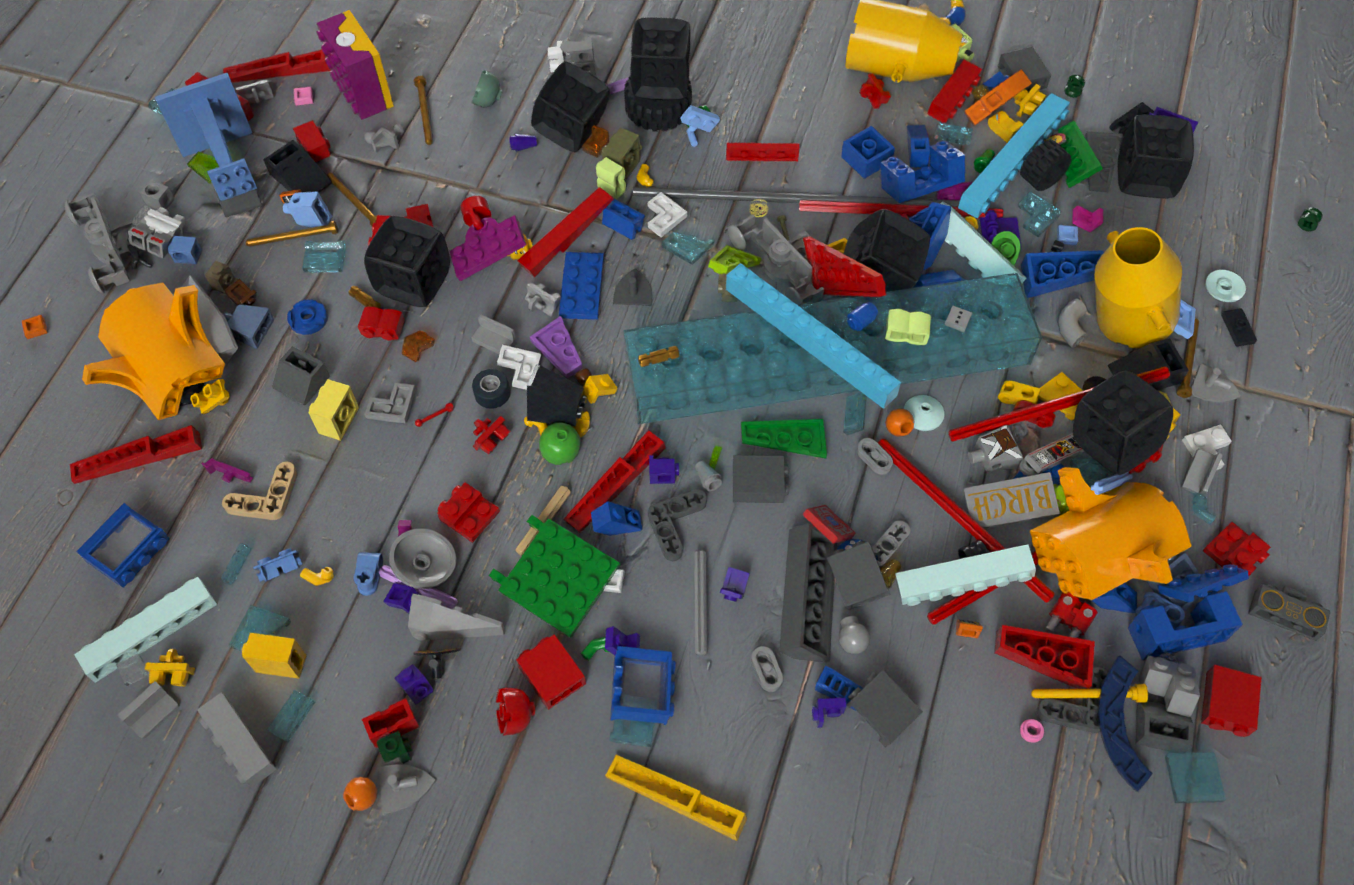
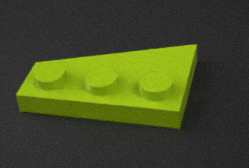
[708,245,762,274]

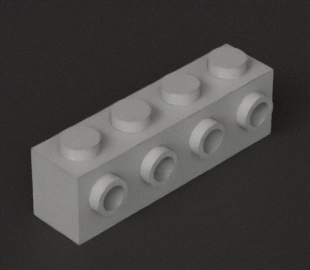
[197,692,277,788]

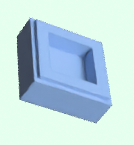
[1057,225,1078,245]

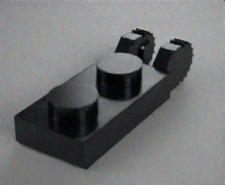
[1109,102,1155,137]

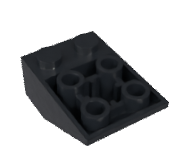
[263,140,332,192]
[1108,338,1189,390]

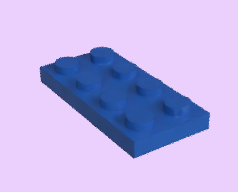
[559,252,604,320]

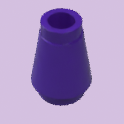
[510,133,537,152]

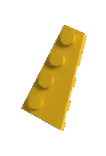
[1039,372,1083,421]

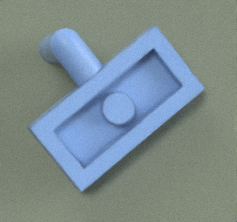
[680,105,720,147]

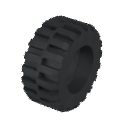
[624,75,692,132]

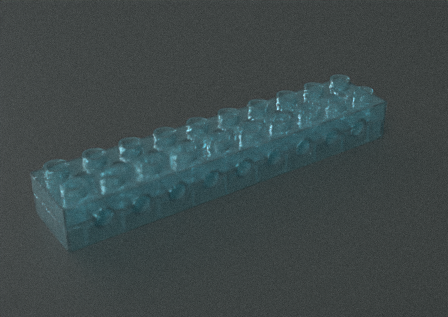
[624,273,1042,424]

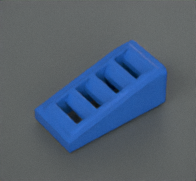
[815,666,863,711]

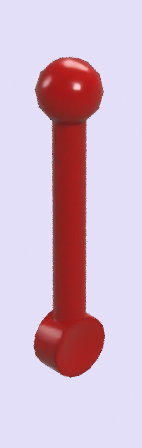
[415,403,454,427]

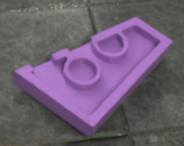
[530,316,583,379]

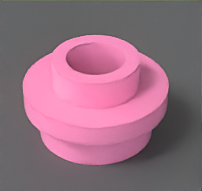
[1020,719,1044,743]

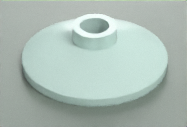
[1205,270,1246,302]
[904,395,944,431]

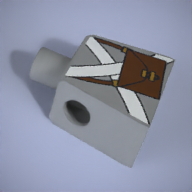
[968,425,1023,472]

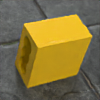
[242,633,307,679]

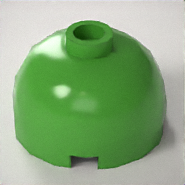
[539,422,581,465]

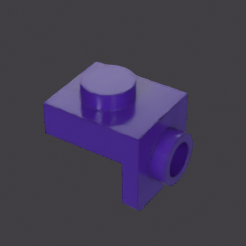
[720,567,750,602]
[394,664,433,704]

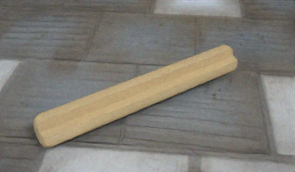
[515,486,571,556]

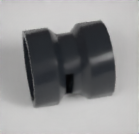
[958,540,988,559]

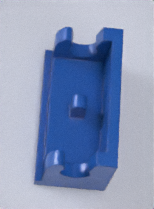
[602,199,645,240]

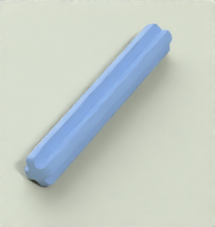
[1091,472,1133,495]

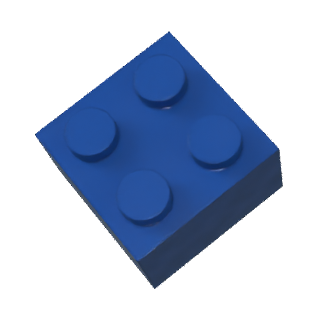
[841,126,895,179]

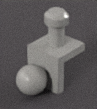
[364,124,404,153]

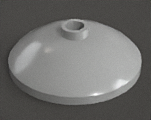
[389,529,456,589]

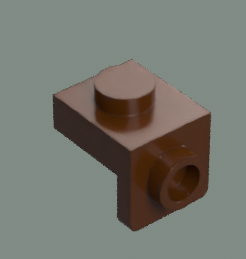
[224,279,257,306]

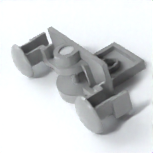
[64,193,147,293]
[728,214,824,310]

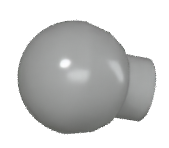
[839,616,870,654]

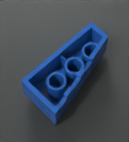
[1021,250,1104,299]

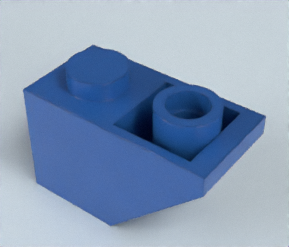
[591,501,642,536]

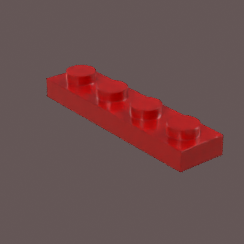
[726,143,799,162]

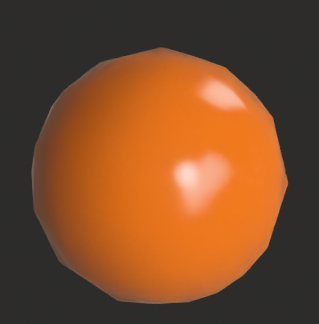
[885,408,915,437]
[343,776,377,811]

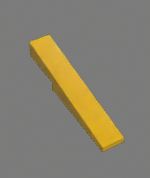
[605,755,747,841]

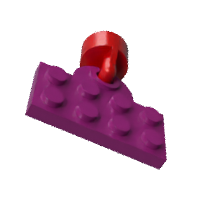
[449,196,526,281]

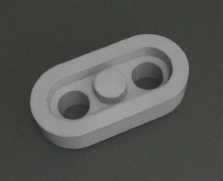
[857,438,893,475]
[751,646,783,692]

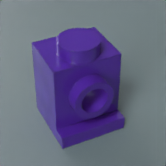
[649,455,679,484]

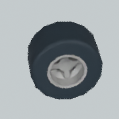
[472,369,510,409]

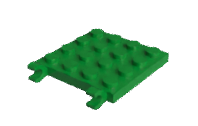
[488,515,621,638]

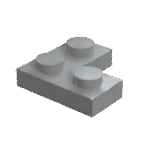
[365,383,416,423]

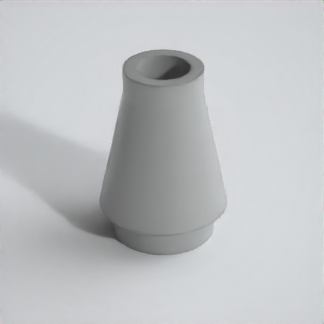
[695,460,722,491]

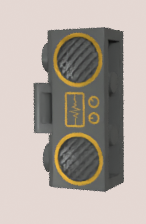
[1249,584,1330,641]

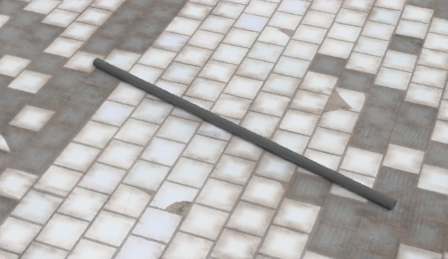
[633,187,960,207]

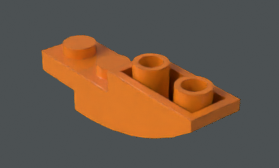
[964,69,1032,126]

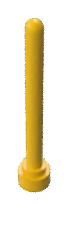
[1031,684,1148,703]

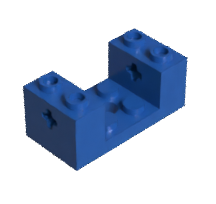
[880,141,965,203]
[1128,591,1243,660]

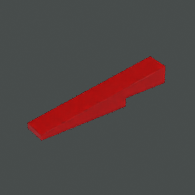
[223,50,331,83]
[517,187,614,278]
[70,425,202,484]
[564,430,666,533]

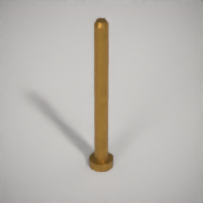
[414,76,433,145]
[327,173,377,227]
[245,221,338,247]
[1177,318,1199,398]

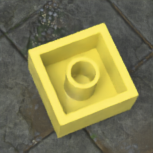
[308,379,359,441]

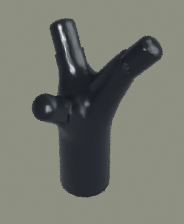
[127,244,152,269]

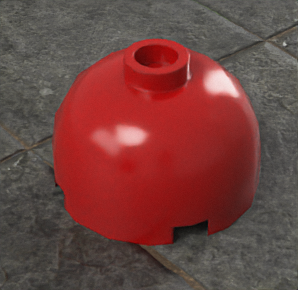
[496,688,535,736]

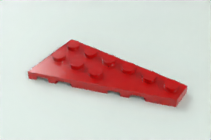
[803,236,886,297]

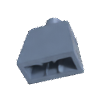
[223,305,274,349]

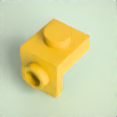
[583,374,618,404]

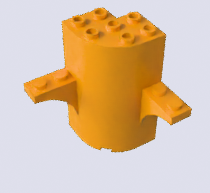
[82,282,225,420]
[1030,467,1192,600]

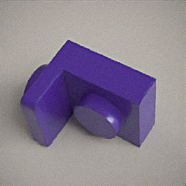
[383,583,421,614]
[605,626,640,655]
[812,698,846,728]

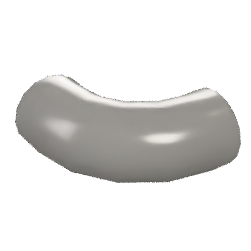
[1058,298,1087,348]

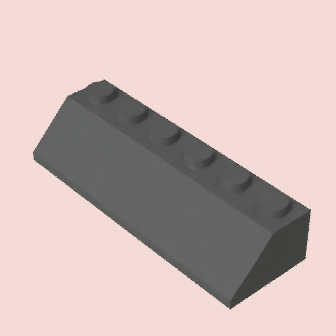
[779,523,837,662]

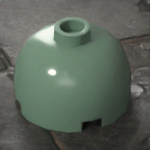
[472,70,502,107]

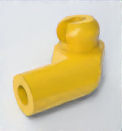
[300,567,334,586]

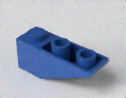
[907,125,930,167]

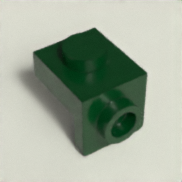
[377,731,413,764]

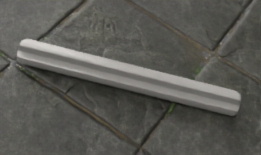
[694,551,707,655]

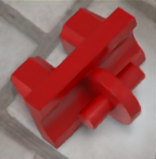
[860,73,891,109]
[473,416,510,454]

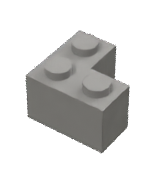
[1139,656,1200,718]

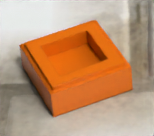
[22,315,47,339]

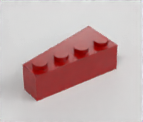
[994,625,1095,689]

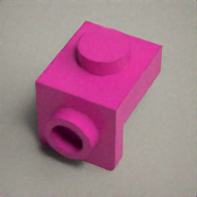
[1072,205,1104,232]

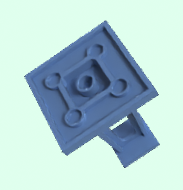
[155,73,257,201]

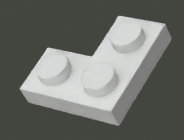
[648,192,687,237]
[497,345,541,390]
[1182,425,1232,470]

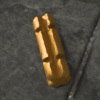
[348,286,381,308]
[638,346,679,367]

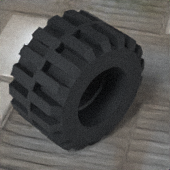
[1020,140,1072,191]

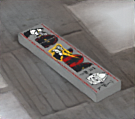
[1024,433,1085,474]

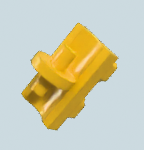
[1014,84,1046,117]
[190,379,229,414]
[145,649,195,686]

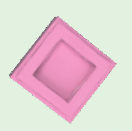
[294,87,313,106]

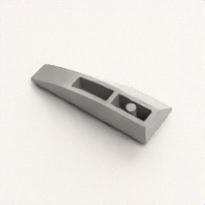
[182,275,238,367]

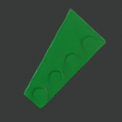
[1058,120,1103,188]
[741,419,827,459]

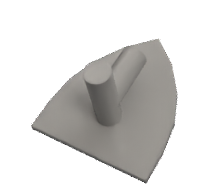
[1191,364,1241,402]
[379,764,436,814]

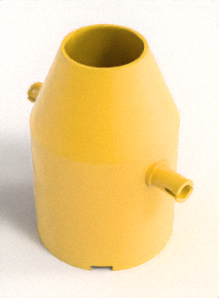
[845,0,963,82]
[1094,227,1182,348]

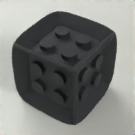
[630,17,690,100]
[531,61,610,152]
[1118,115,1194,198]
[843,209,930,302]
[364,216,450,307]
[1073,371,1173,475]

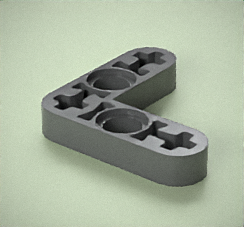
[648,490,707,561]
[1037,666,1108,733]

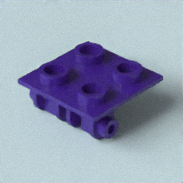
[979,210,1021,247]

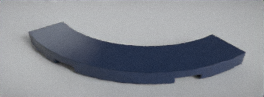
[1098,655,1153,792]

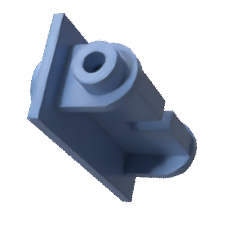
[253,548,303,582]

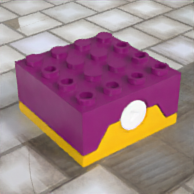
[316,10,394,120]

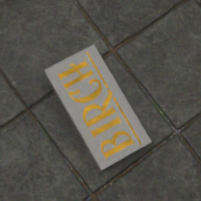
[964,472,1060,529]

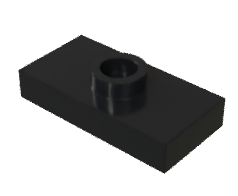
[1221,308,1257,347]

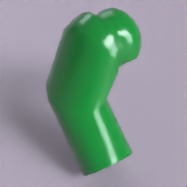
[580,636,609,661]

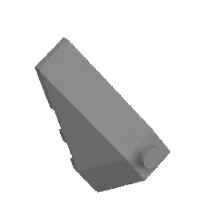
[408,593,505,641]

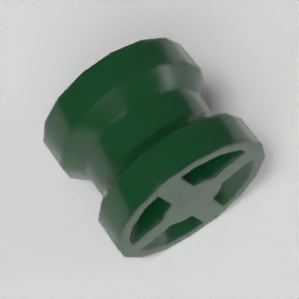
[1064,75,1085,98]
[1298,207,1323,232]

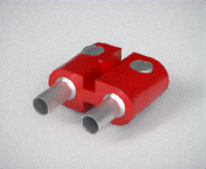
[1045,592,1098,638]

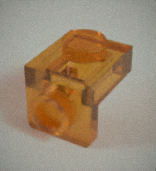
[582,125,609,158]
[401,330,435,362]

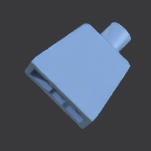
[283,192,332,228]

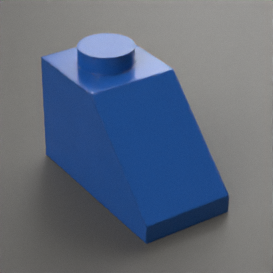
[1091,583,1137,613]

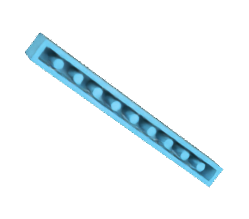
[958,93,1070,218]
[726,263,901,409]

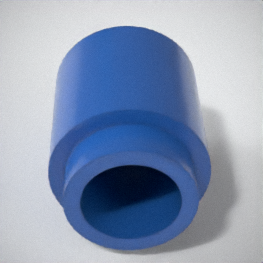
[847,302,878,331]

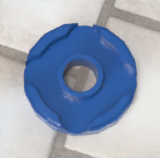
[287,299,328,335]

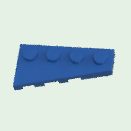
[1158,564,1249,602]

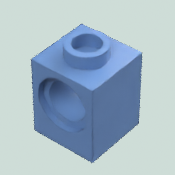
[168,236,202,264]

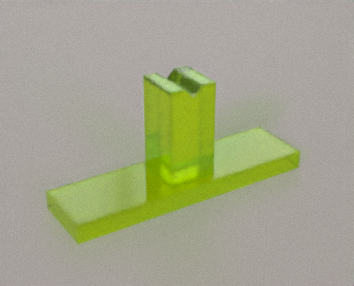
[709,446,722,470]

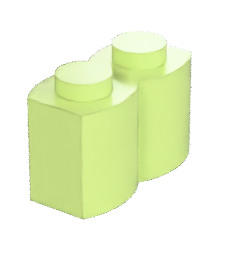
[596,157,626,200]
[885,309,931,345]

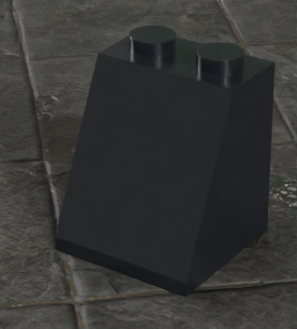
[527,365,587,427]

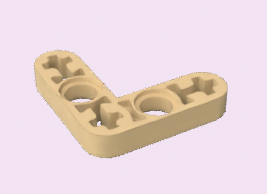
[222,461,297,520]

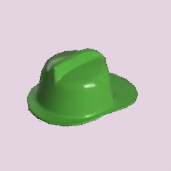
[992,231,1021,266]

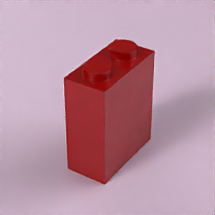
[516,634,586,710]
[1201,664,1262,737]

